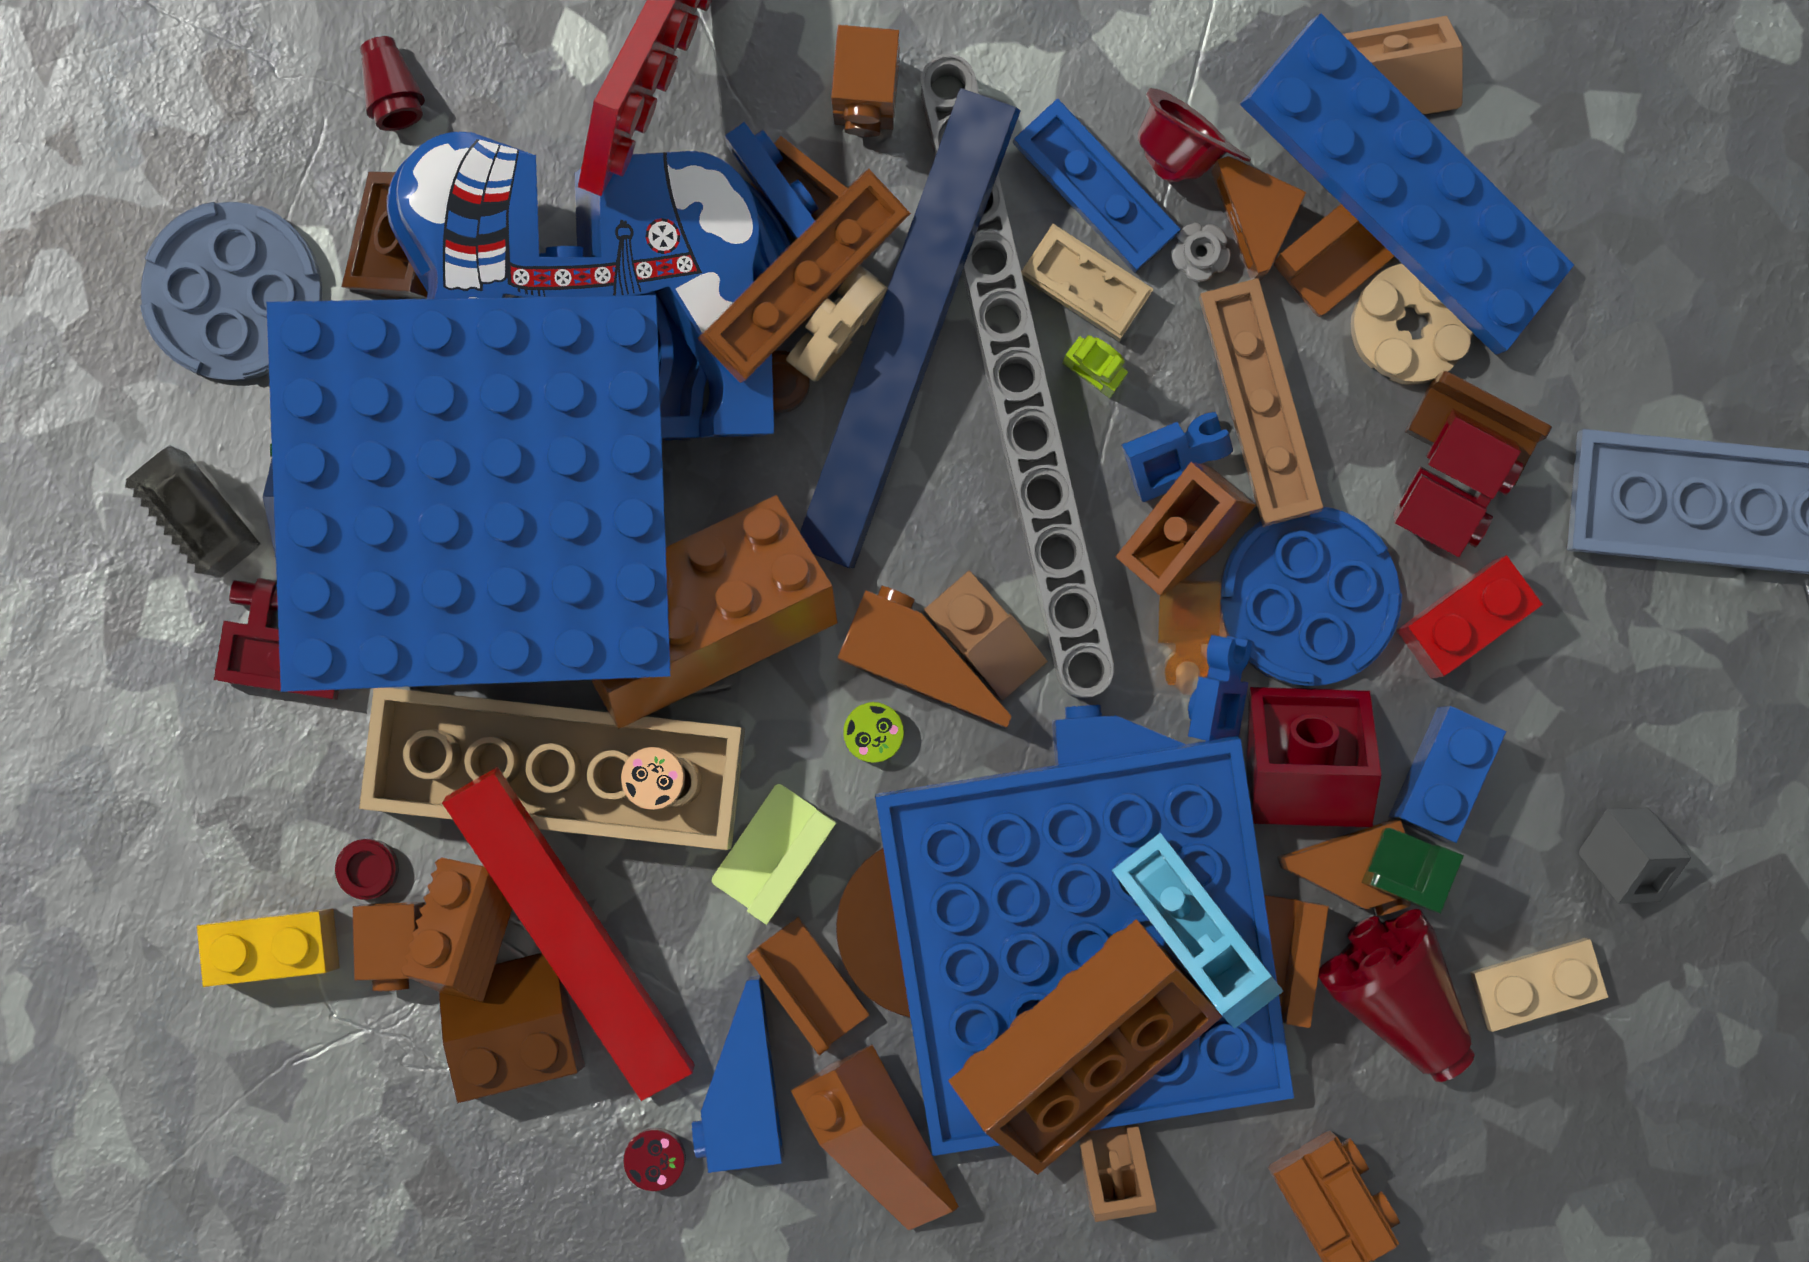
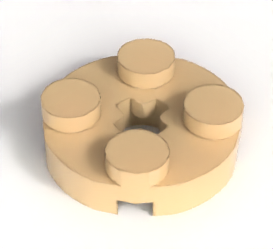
[1351,264,1473,385]
[786,265,888,382]

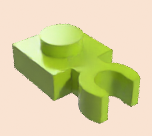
[1062,335,1128,399]

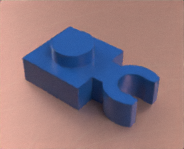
[1188,635,1251,741]

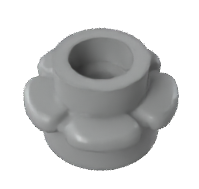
[1171,223,1231,282]

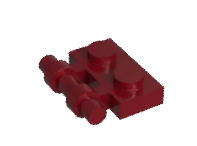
[214,578,339,700]

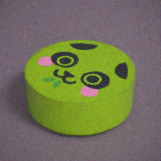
[843,702,904,763]

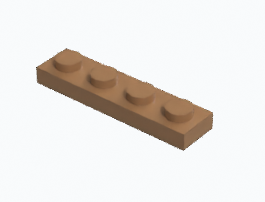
[1199,278,1323,527]

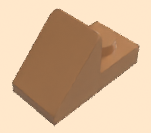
[924,570,1048,701]

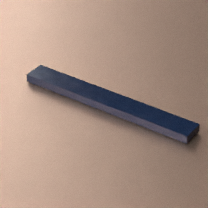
[800,88,1021,568]

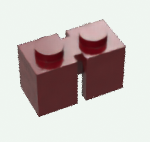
[1393,408,1524,558]

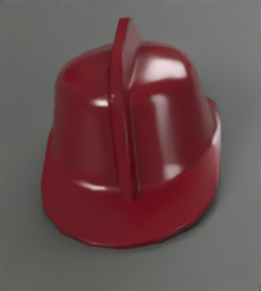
[1137,88,1251,182]

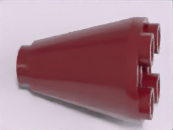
[1318,909,1475,1082]

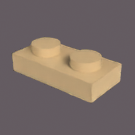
[1470,938,1608,1032]

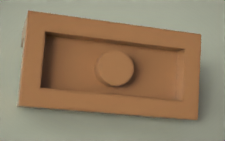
[1343,16,1463,115]

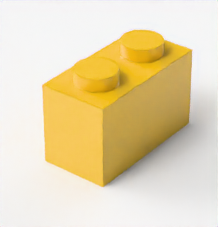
[197,908,340,987]

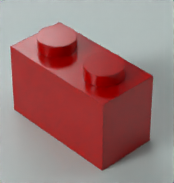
[1396,555,1543,679]

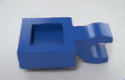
[1122,412,1233,502]

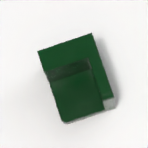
[1361,828,1464,914]

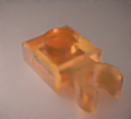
[1158,580,1221,685]

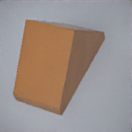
[1078,1123,1157,1222]

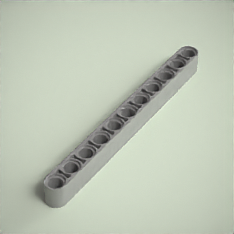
[921,54,1114,699]

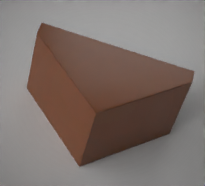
[1211,156,1306,280]

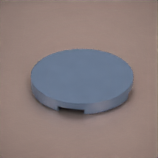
[140,202,322,381]

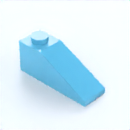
[1112,833,1283,1029]

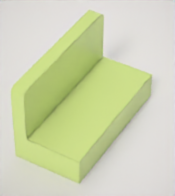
[712,784,837,925]

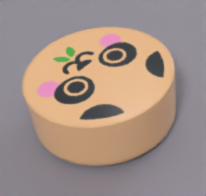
[621,747,685,809]

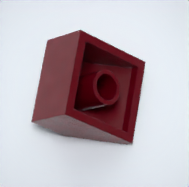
[1247,687,1382,827]

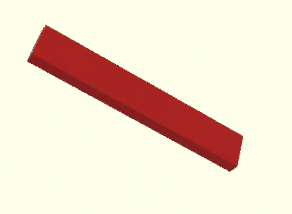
[442,767,695,1101]

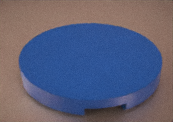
[1219,506,1402,686]

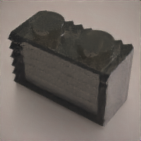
[125,445,261,578]

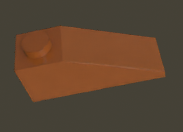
[838,585,1012,728]
[791,1045,959,1230]

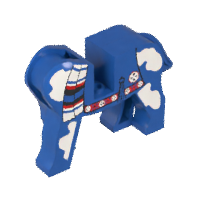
[387,132,792,441]

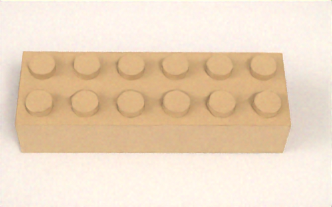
[359,688,745,850]

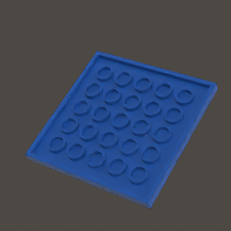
[266,295,671,692]
[875,736,1294,1156]

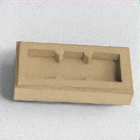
[1021,224,1153,342]

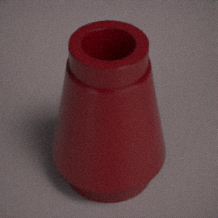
[360,36,425,131]

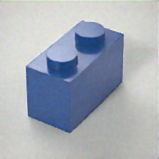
[1388,706,1507,843]

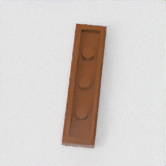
[697,169,911,383]

